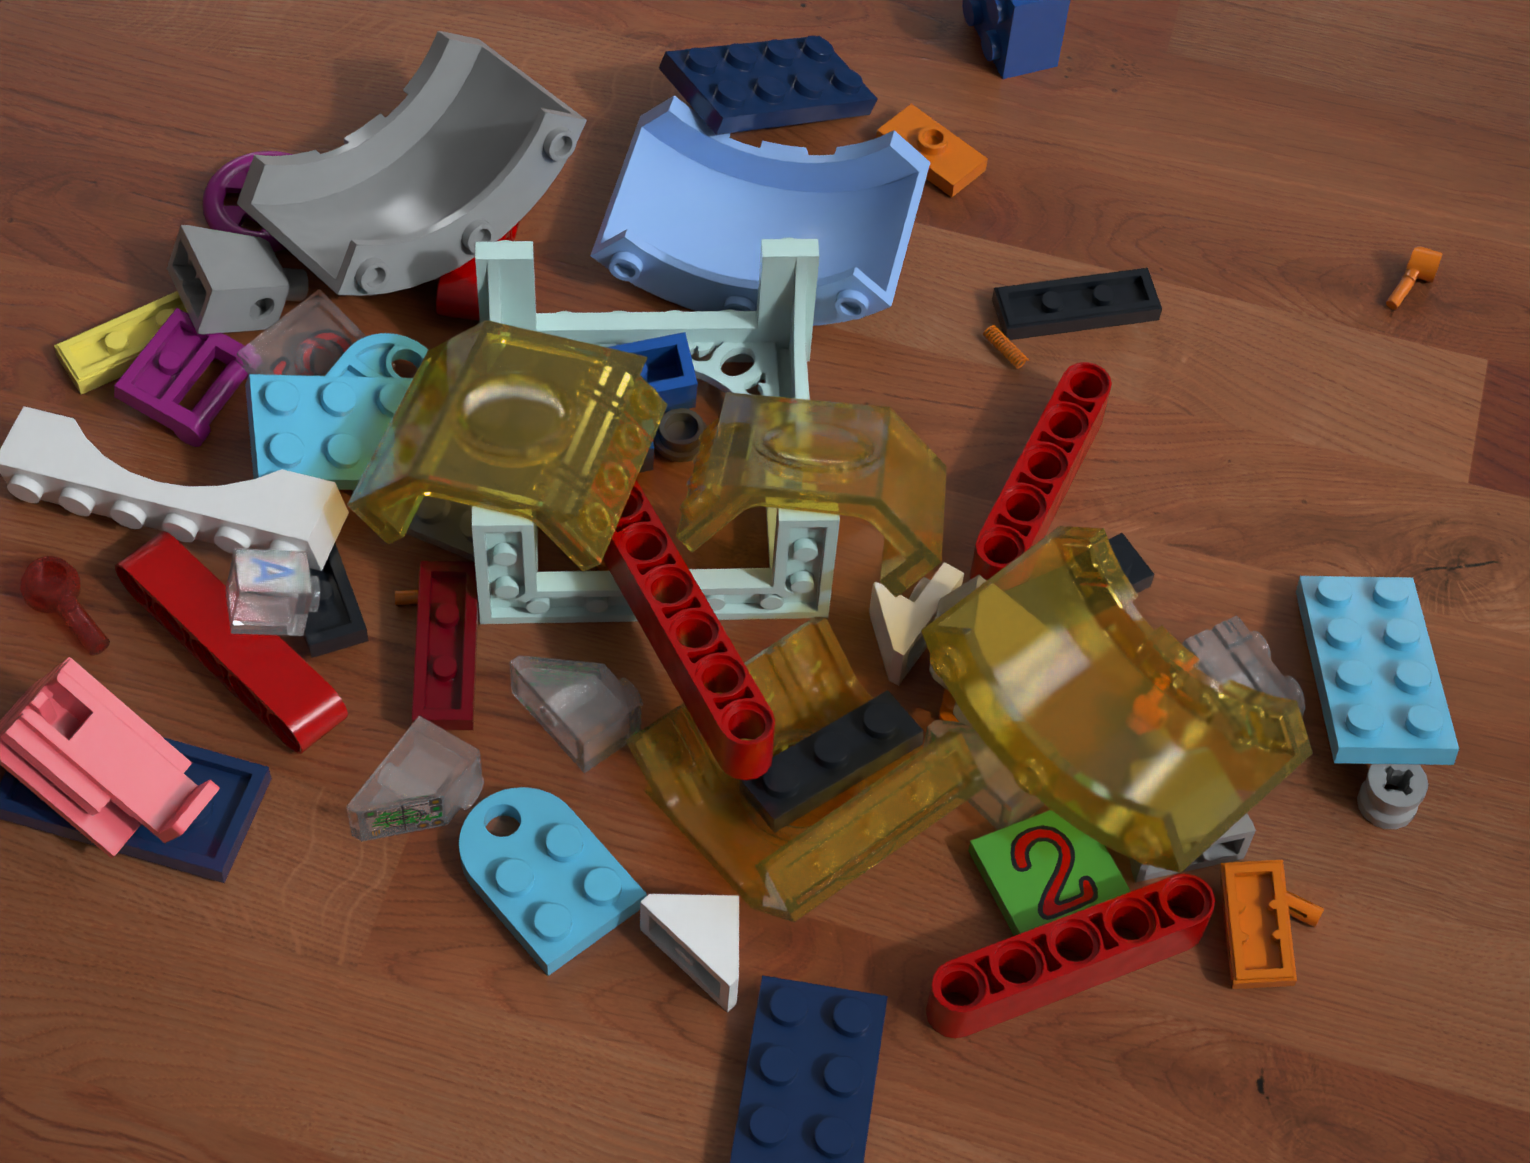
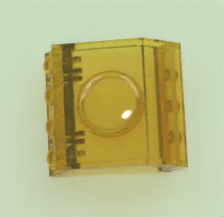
[347,320,668,572]
[676,392,947,598]
[626,616,987,922]

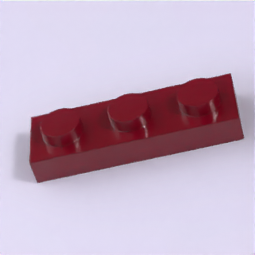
[412,561,479,730]

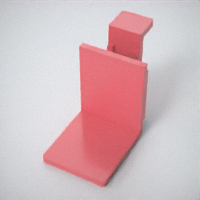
[0,657,220,858]

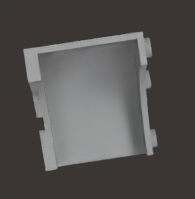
[237,31,587,296]

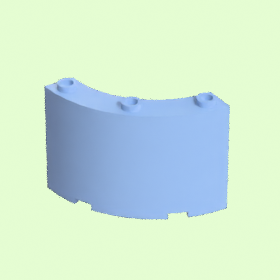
[590,96,930,326]

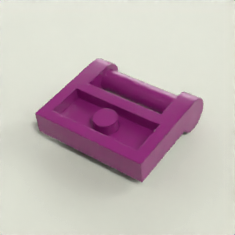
[114,308,262,447]

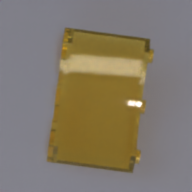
[921,526,1313,873]

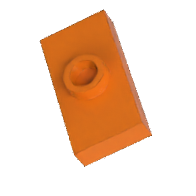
[876,103,988,198]
[1219,859,1297,989]

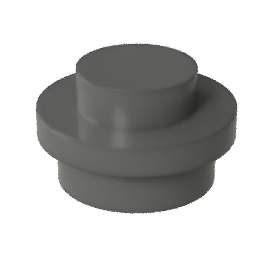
[653,408,709,462]

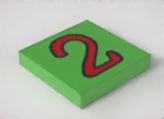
[968,799,1131,936]

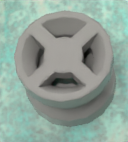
[1357,764,1428,829]

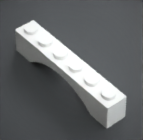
[0,406,349,571]

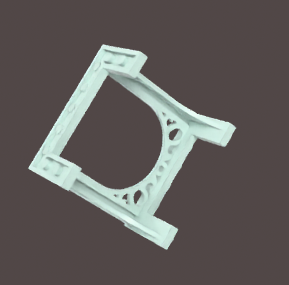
[472,238,840,624]

